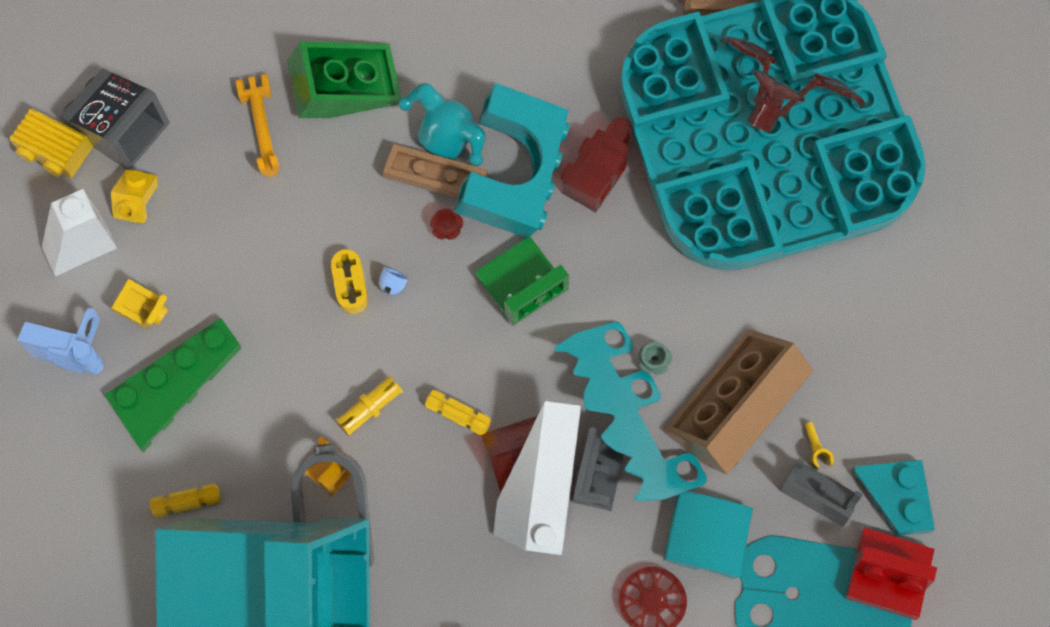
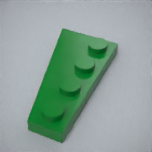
[104,318,242,453]

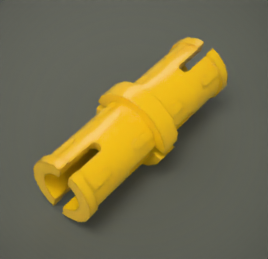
[335,376,403,437]

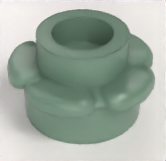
[638,342,672,375]

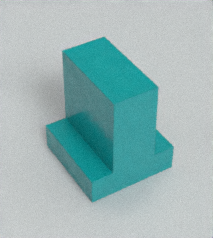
[155,517,370,627]

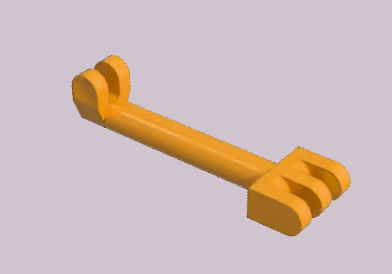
[235,73,280,177]

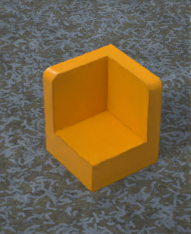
[305,436,352,496]

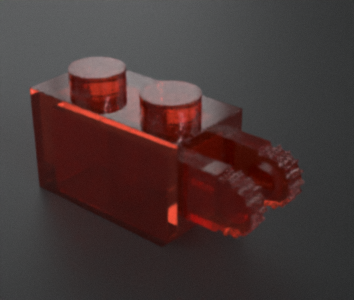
[560,116,631,213]

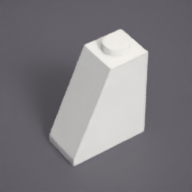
[42,189,117,276]

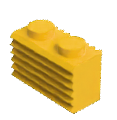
[10,108,93,178]

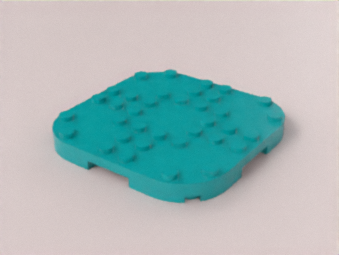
[620,0,925,270]

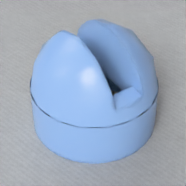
[379,267,408,296]

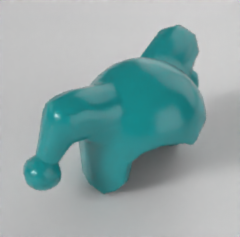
[398,83,486,166]

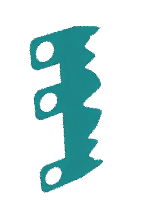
[554,322,707,501]

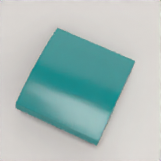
[663,491,753,579]

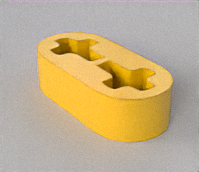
[331,249,368,314]

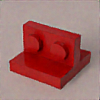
[845,528,937,620]

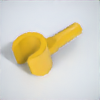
[805,422,834,470]

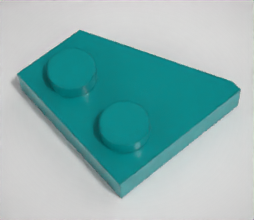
[852,460,935,536]

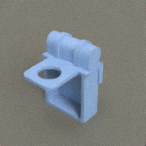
[17,307,104,375]

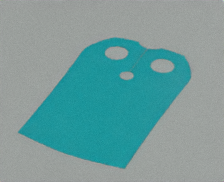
[735,536,912,627]

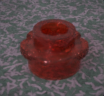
[430,208,463,240]

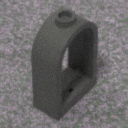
[290,443,374,567]

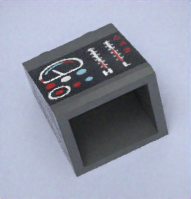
[60,68,170,170]

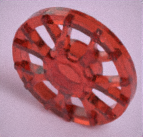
[619,567,687,627]

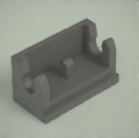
[573,427,624,511]
[780,458,862,527]

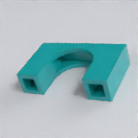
[454,83,570,238]

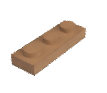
[383,143,488,198]

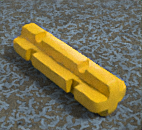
[425,390,491,435]
[150,483,221,518]

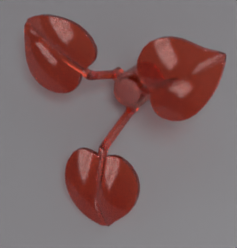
[720,36,865,133]

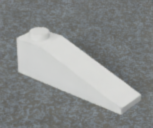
[493,400,581,555]

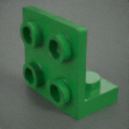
[476,237,569,326]

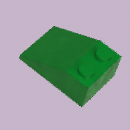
[287,41,401,118]

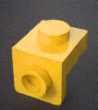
[111,169,158,224]
[110,279,168,330]

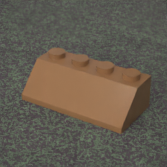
[663,329,813,475]

